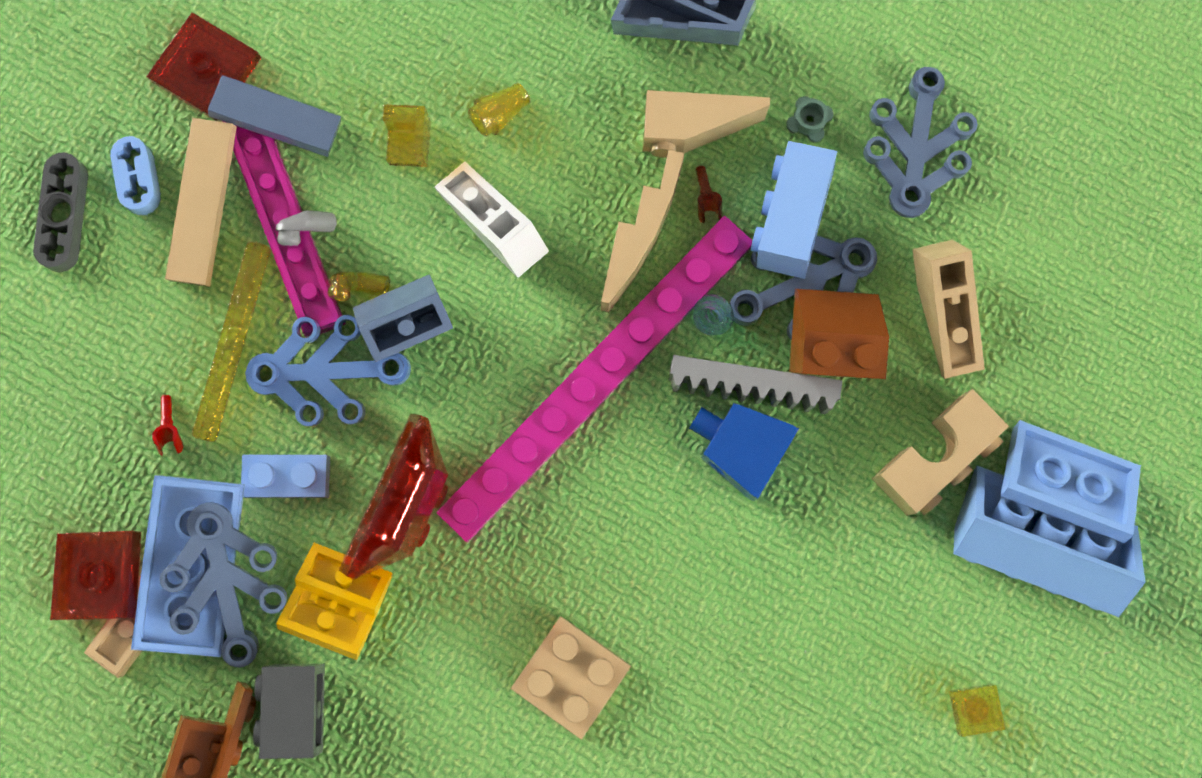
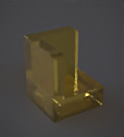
[383,104,431,167]

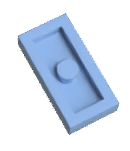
[241,455,330,498]

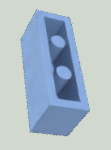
[751,141,837,279]

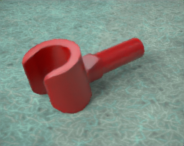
[152,395,184,456]

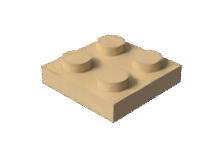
[510,616,631,740]

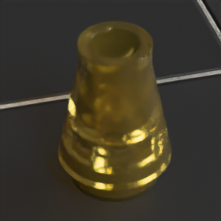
[468,82,530,137]

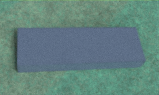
[208,75,341,157]

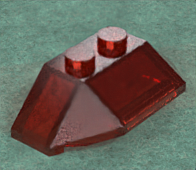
[338,414,448,579]

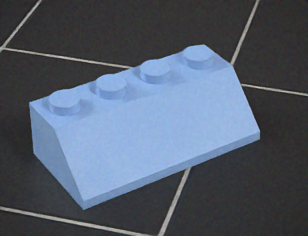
[953,466,1146,617]

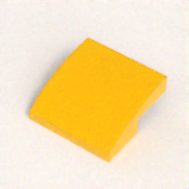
[276,542,392,660]

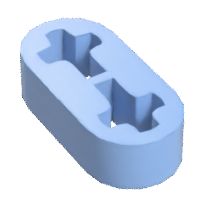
[110,136,161,215]

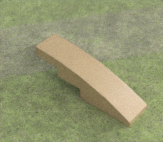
[601,150,685,312]

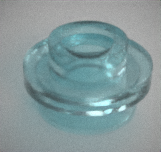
[693,294,734,335]

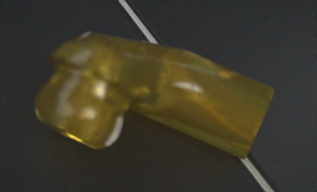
[328,271,390,301]

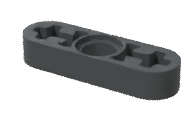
[33,152,88,272]

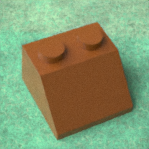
[789,289,889,379]

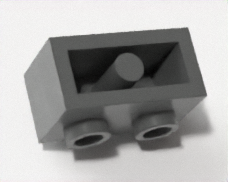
[253,663,325,759]

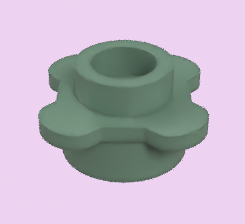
[786,96,834,142]

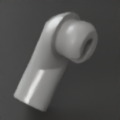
[275,210,337,246]

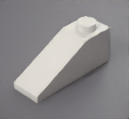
[434,162,549,278]

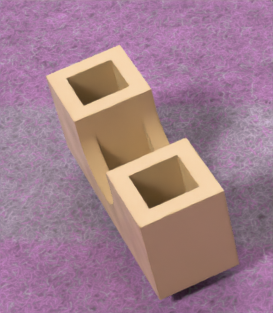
[872,389,1009,516]

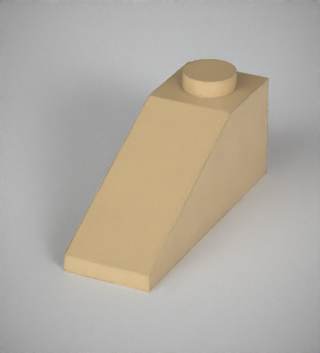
[643,90,770,158]
[912,240,985,379]

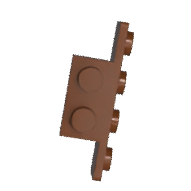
[161,681,256,778]

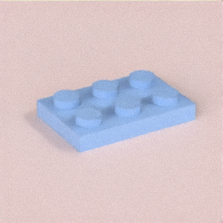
[1000,420,1141,543]

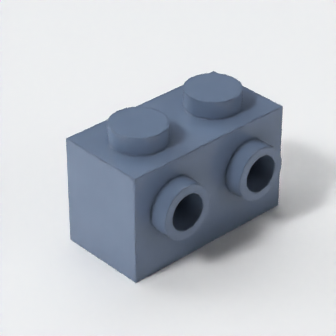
[353,274,453,362]

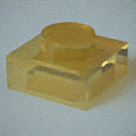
[949,684,1006,737]

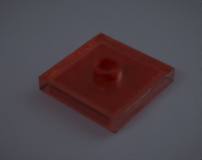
[146,12,262,121]
[50,531,141,620]

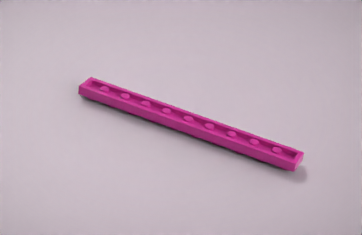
[436,215,752,543]

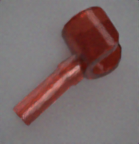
[696,166,722,223]

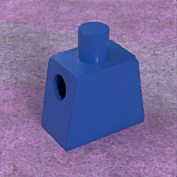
[689,403,799,501]

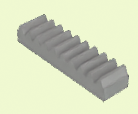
[669,355,843,415]

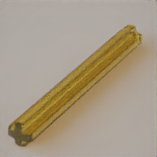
[192,242,271,442]

